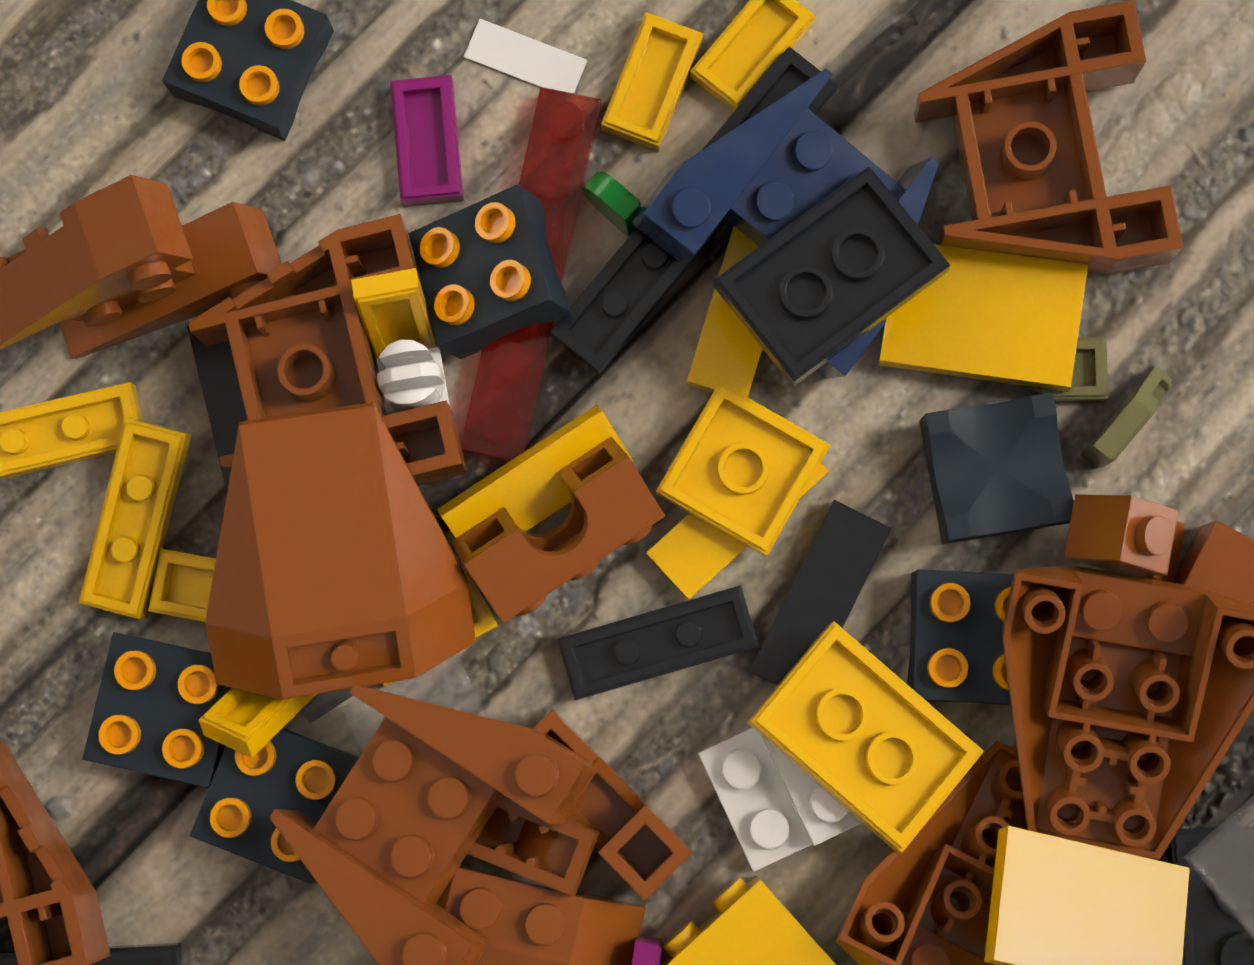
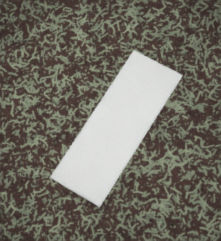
[464,19,588,99]

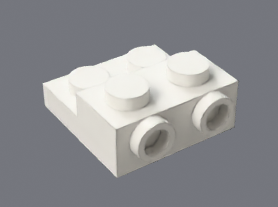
[698,727,862,872]

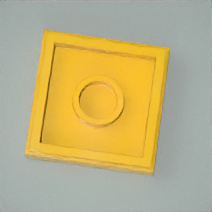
[656,382,831,557]

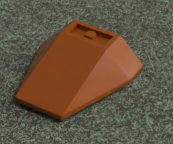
[205,402,476,700]
[1001,565,1254,859]
[836,740,1027,965]

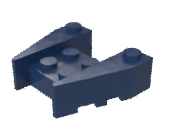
[631,69,939,379]

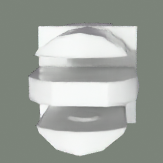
[376,340,450,415]

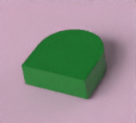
[581,172,642,238]

